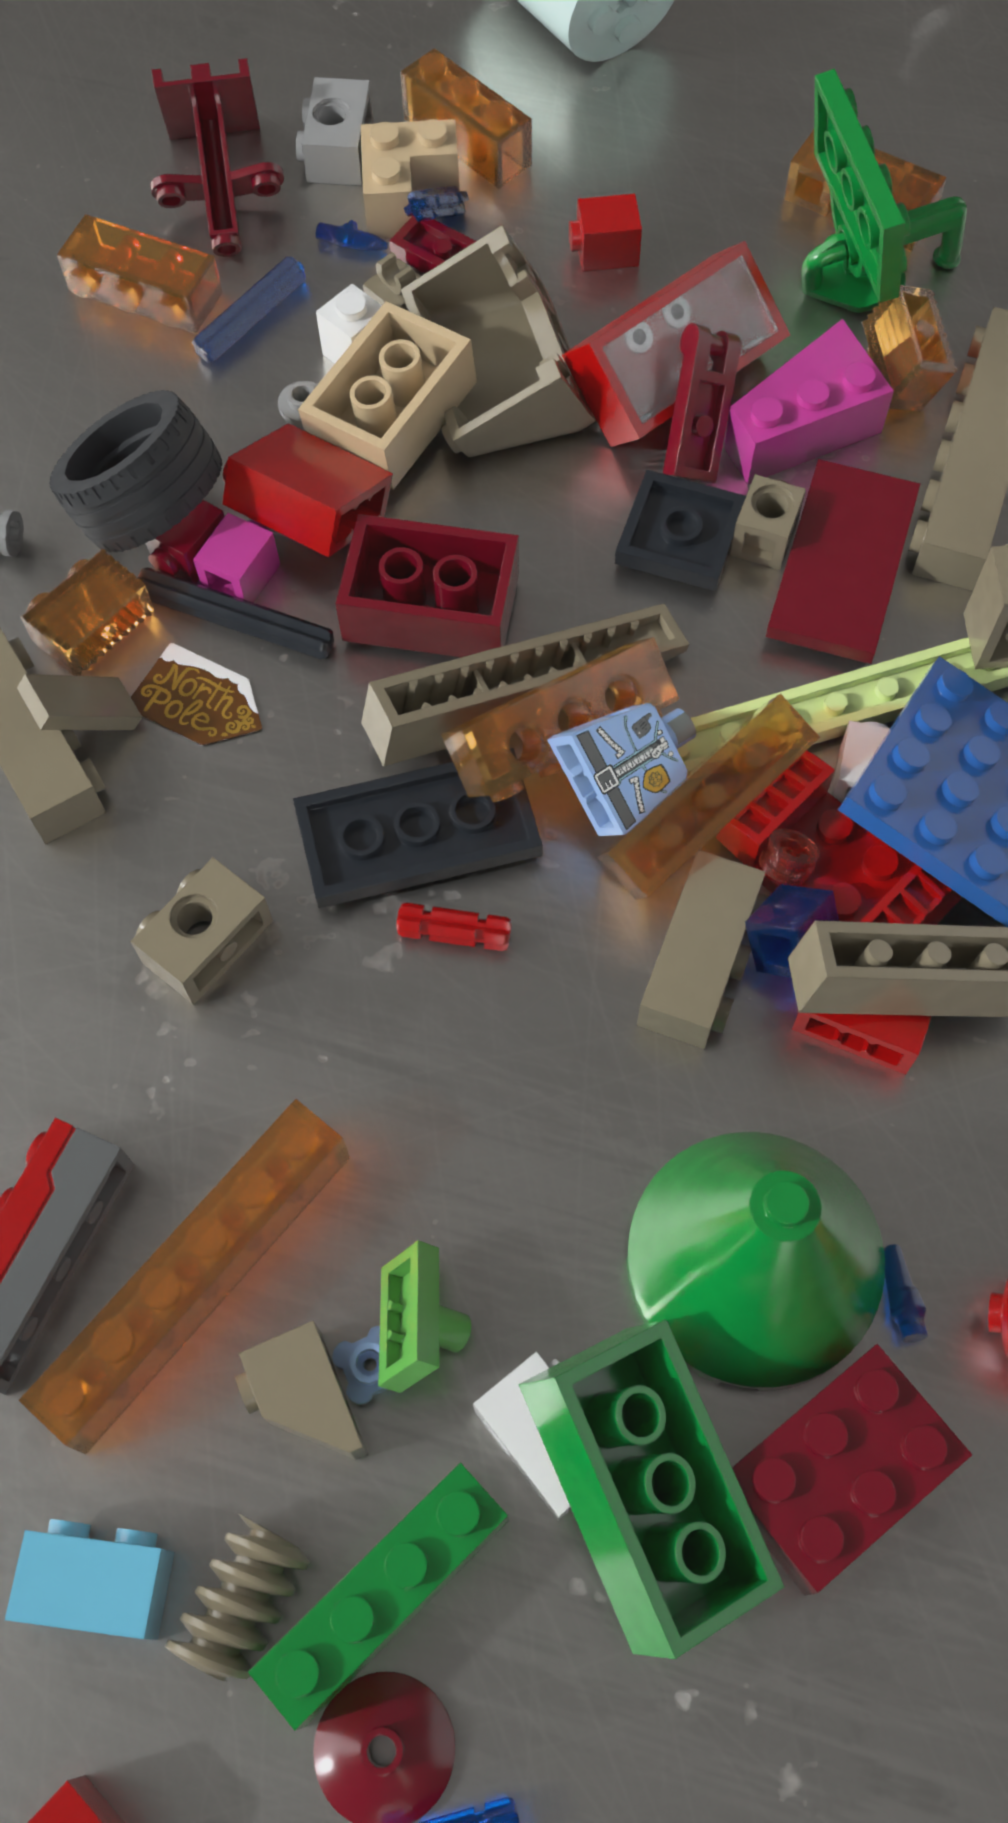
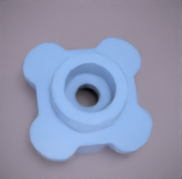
[332,1326,387,1405]

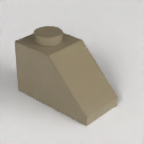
[235,1320,368,1460]

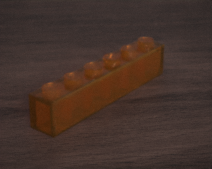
[18,1099,350,1455]

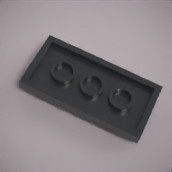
[293,747,543,908]

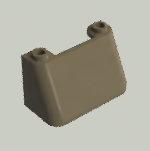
[401,225,597,457]

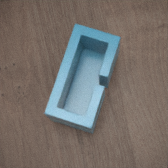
[5,1519,175,1640]

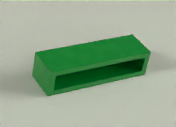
[248,1462,509,1731]

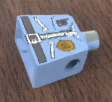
[547,703,696,836]

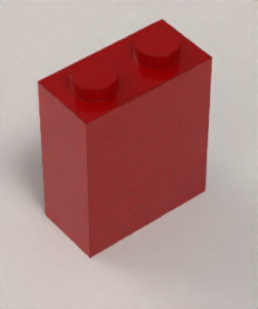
[222,423,393,558]

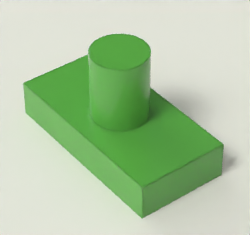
[378,1240,471,1393]

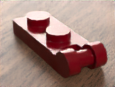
[663,323,741,483]

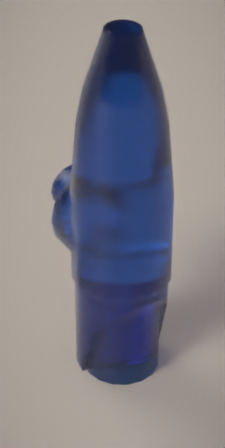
[315,220,389,251]

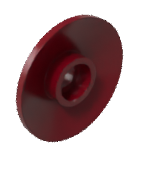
[313,1671,455,1823]

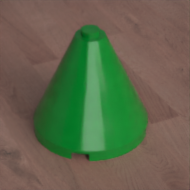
[627,1132,885,1391]

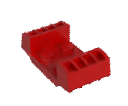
[716,748,961,925]

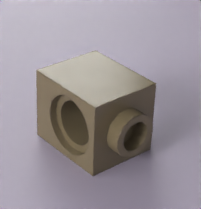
[730,474,806,570]

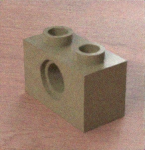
[130,857,273,1005]

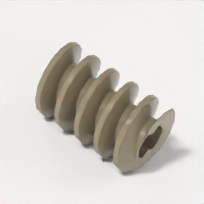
[164,1513,310,1681]

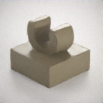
[363,252,421,310]

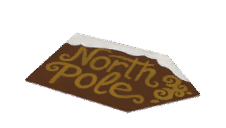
[131,643,262,746]

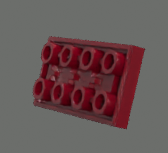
[765,459,921,664]

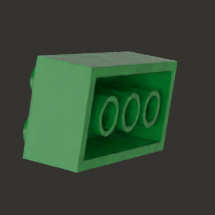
[518,1319,785,1659]

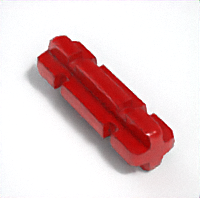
[396,902,512,951]

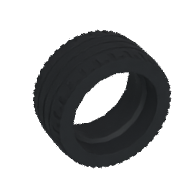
[49,390,223,553]

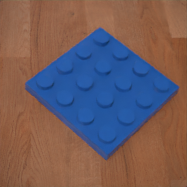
[838,656,1008,927]

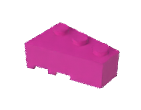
[724,319,894,485]

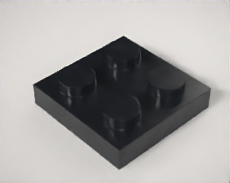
[614,469,746,591]

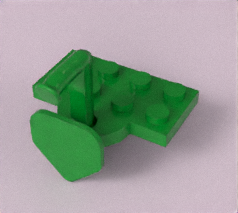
[801,69,967,313]

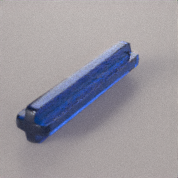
[192,256,306,363]

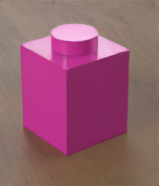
[193,512,280,603]

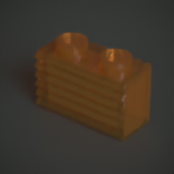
[862,285,958,412]
[20,549,154,676]

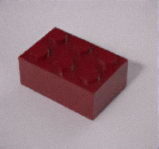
[335,514,519,657]
[732,1343,973,1596]

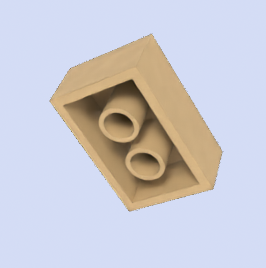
[298,301,477,490]

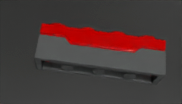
[0,1117,135,1395]

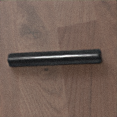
[134,567,335,659]

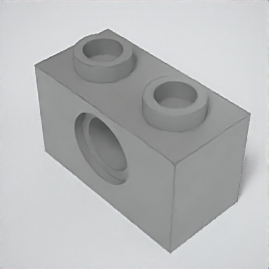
[296,77,374,186]

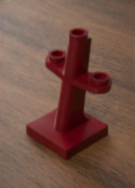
[150,58,284,257]

